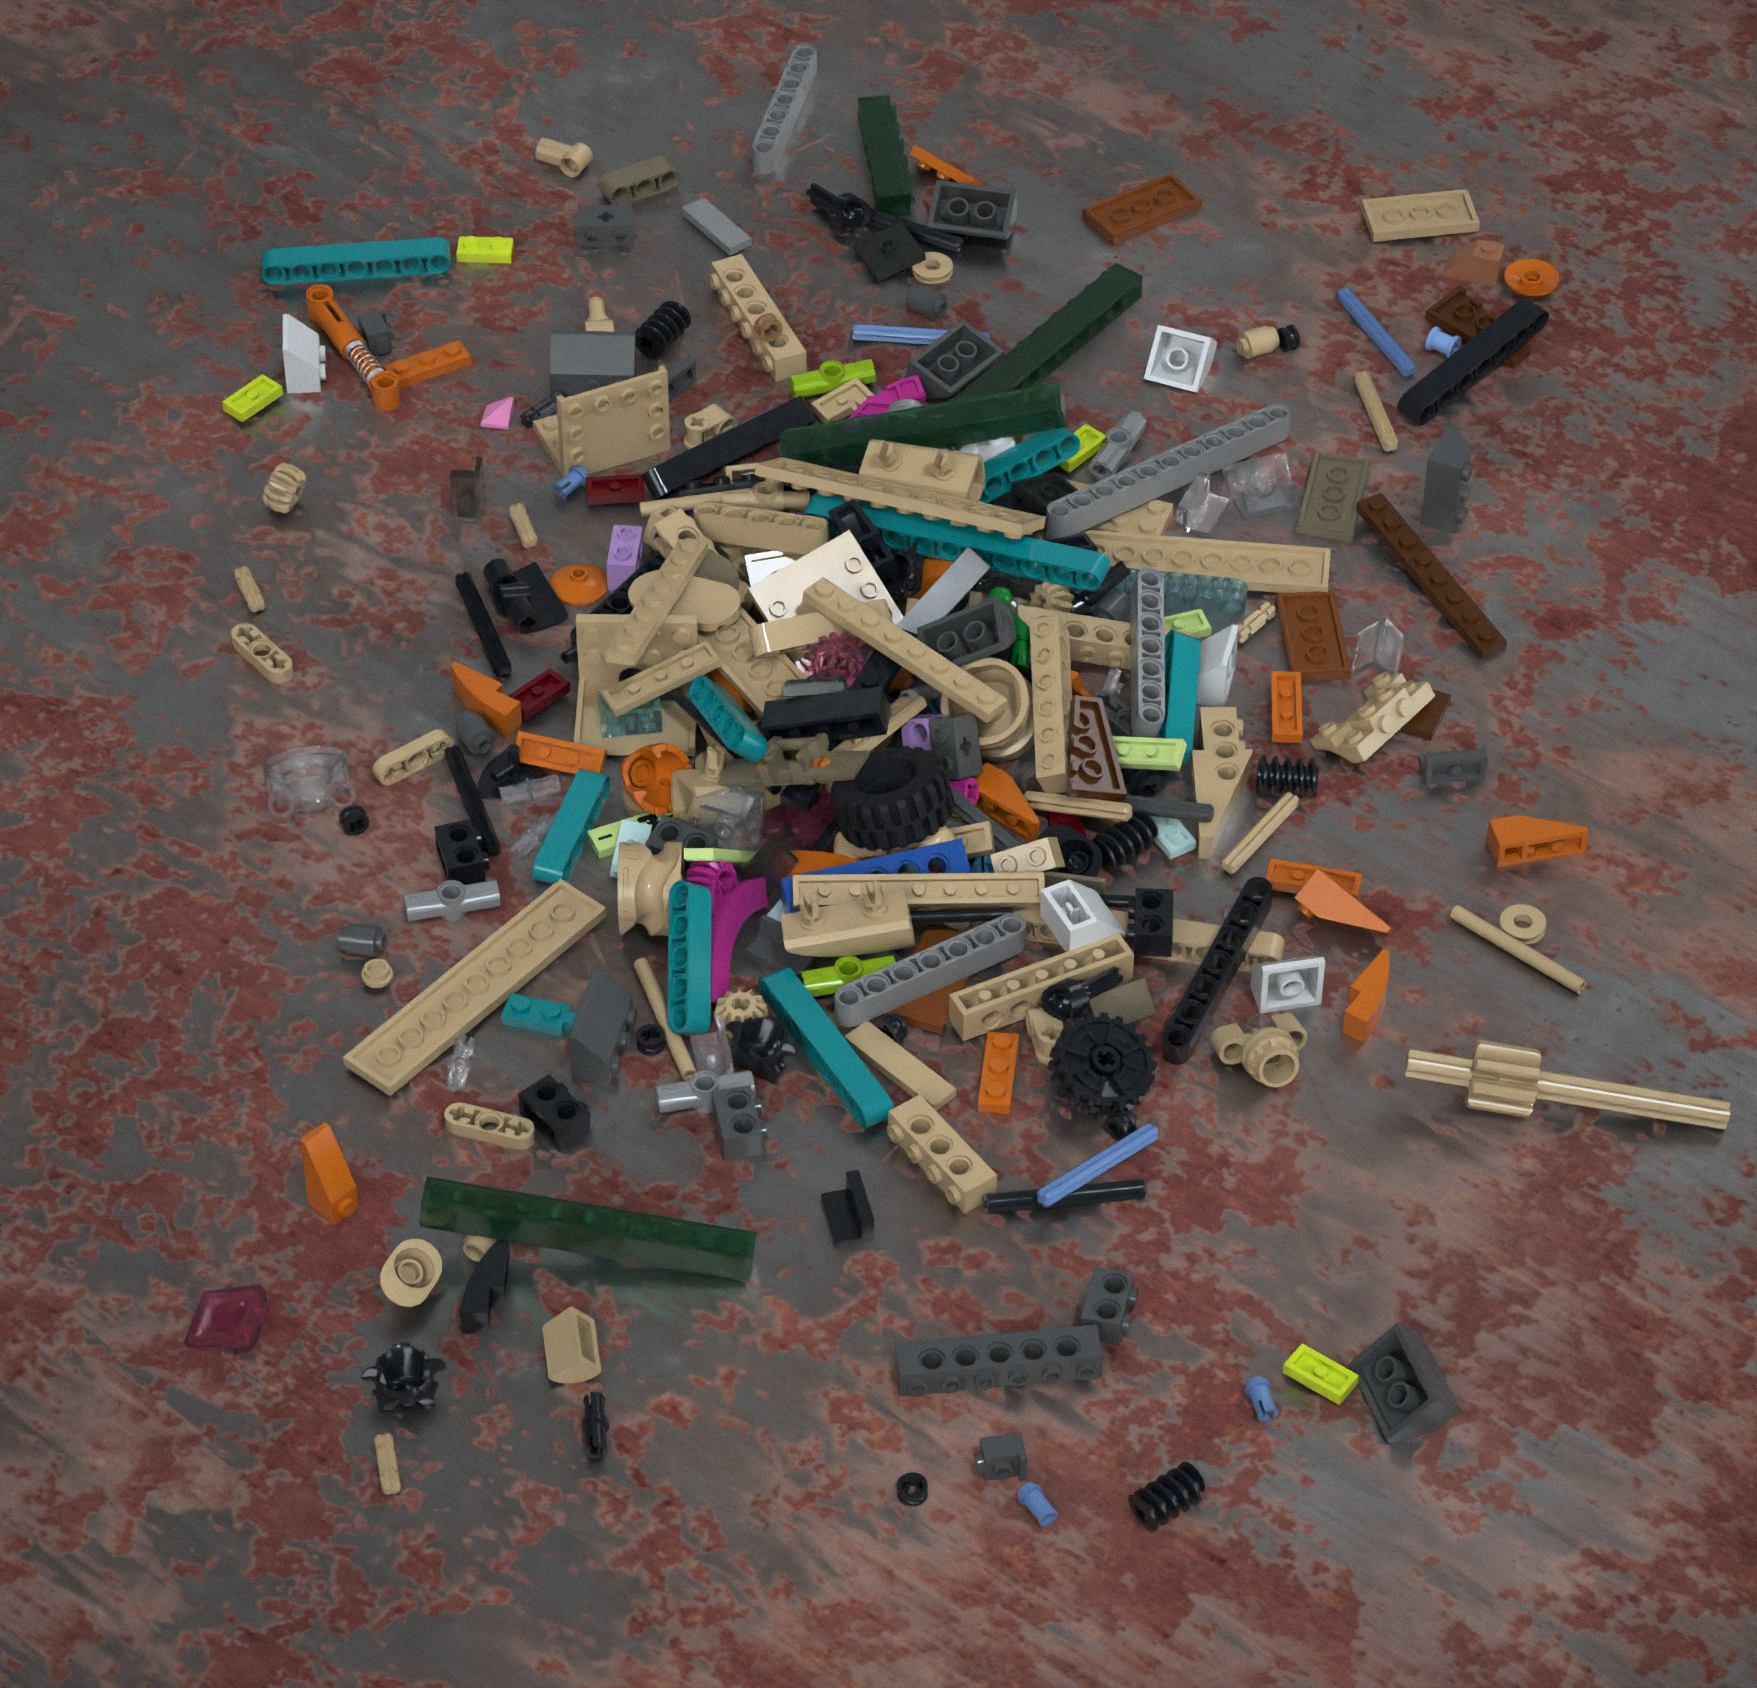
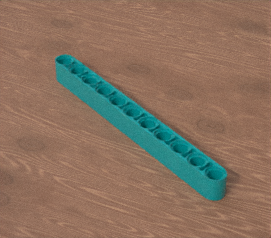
[802,493,1111,591]

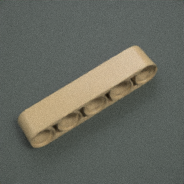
[693,502,829,555]
[748,599,892,658]

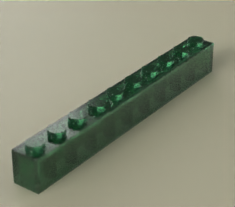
[945,263,1143,430]
[780,383,1067,466]
[419,1177,757,1282]

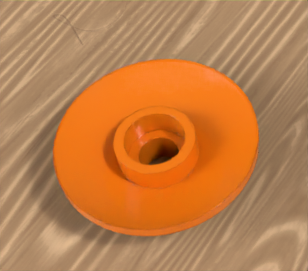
[1504,259,1560,296]
[550,563,608,606]
[885,667,915,695]

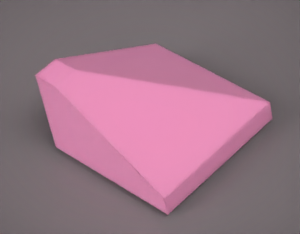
[480,397,515,430]

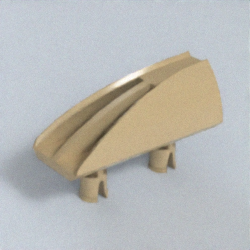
[859,439,985,502]
[671,745,786,825]
[781,880,916,957]

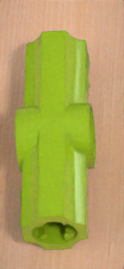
[788,359,876,399]
[799,955,896,997]

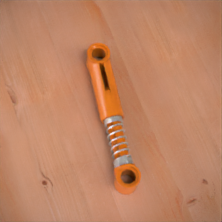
[306,284,401,411]

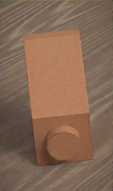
[1443,239,1505,287]

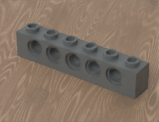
[895,1324,1103,1397]

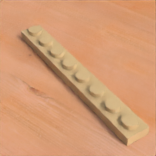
[605,538,708,666]
[802,577,1008,723]
[792,872,1045,909]

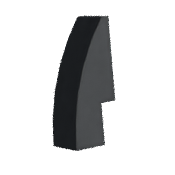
[828,499,899,582]
[460,1235,510,1334]

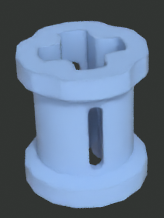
[1425,326,1462,358]

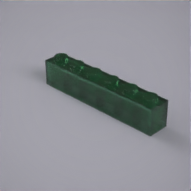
[857,95,915,217]

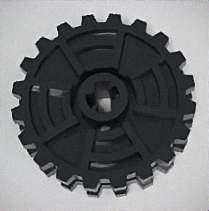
[1048,1012,1157,1119]

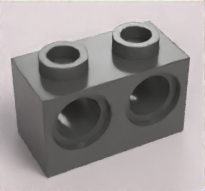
[645,815,720,875]
[712,1085,768,1161]
[1080,1266,1139,1346]

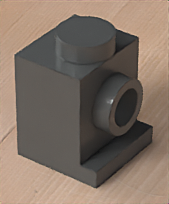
[358,310,394,356]
[974,1432,1027,1481]

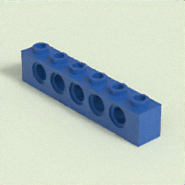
[778,838,971,914]

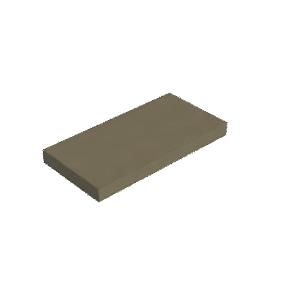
[1296,451,1371,542]

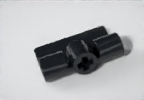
[483,558,568,634]

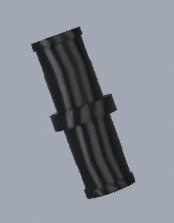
[582,1392,609,1458]

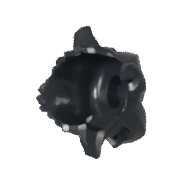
[882,543,925,605]
[726,1015,797,1081]
[361,1341,447,1411]

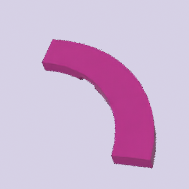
[836,375,926,463]
[711,877,768,1004]

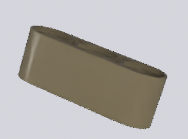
[598,155,680,205]

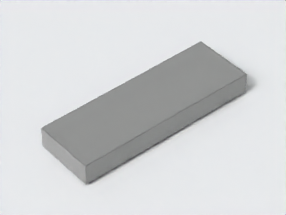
[682,197,752,256]

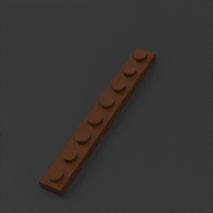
[1356,493,1507,659]

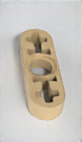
[231,623,293,684]
[372,729,454,786]
[444,1102,535,1150]

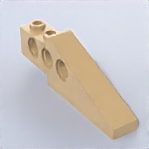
[1190,707,1253,859]

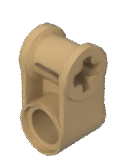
[684,404,738,450]
[1025,1007,1064,1065]

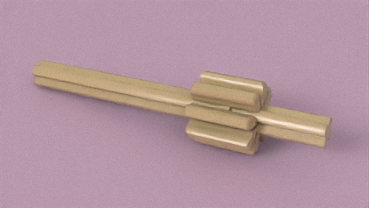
[1404,1039,1731,1130]

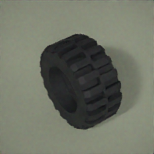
[830,746,954,851]

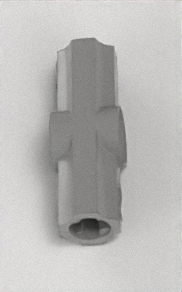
[1089,410,1147,480]
[403,880,501,922]
[655,1070,755,1113]

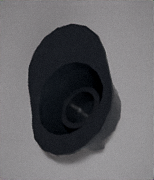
[1037,825,1103,877]

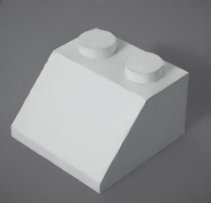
[283,314,326,394]
[1144,325,1218,393]
[1196,624,1239,707]
[1250,956,1325,1014]

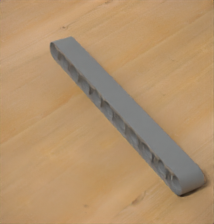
[1045,404,1291,539]

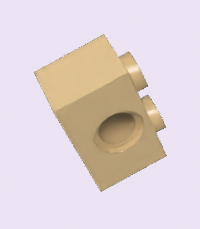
[990,837,1065,873]

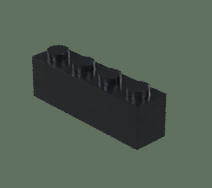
[761,687,891,741]

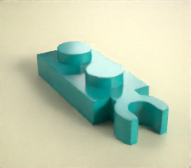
[501,993,578,1037]

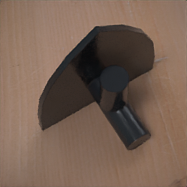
[478,744,551,799]

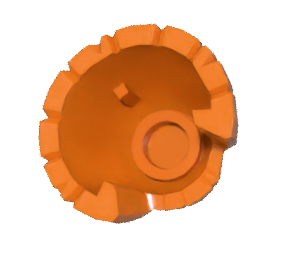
[620,743,692,815]

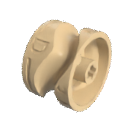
[941,658,1035,762]
[617,842,685,936]

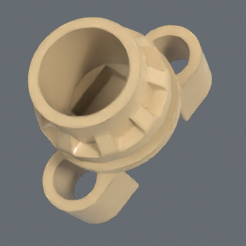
[1210,1013,1308,1087]

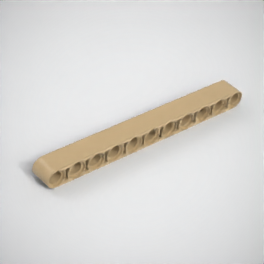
[944,906,1285,972]

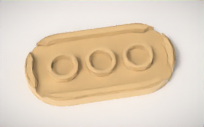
[628,570,742,631]

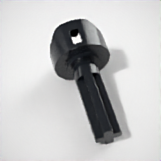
[806,183,871,232]
[1070,561,1131,617]
[1041,966,1123,1024]

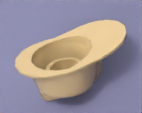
[379,1238,442,1307]

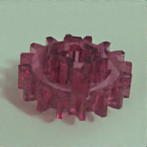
[805,631,869,691]

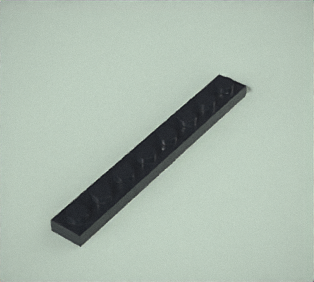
[679,456,864,497]
[780,629,918,813]

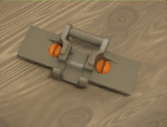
[719,733,870,788]

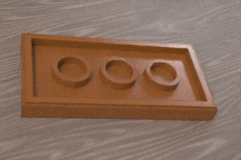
[1082,173,1202,245]
[1275,591,1351,682]
[883,924,973,1035]

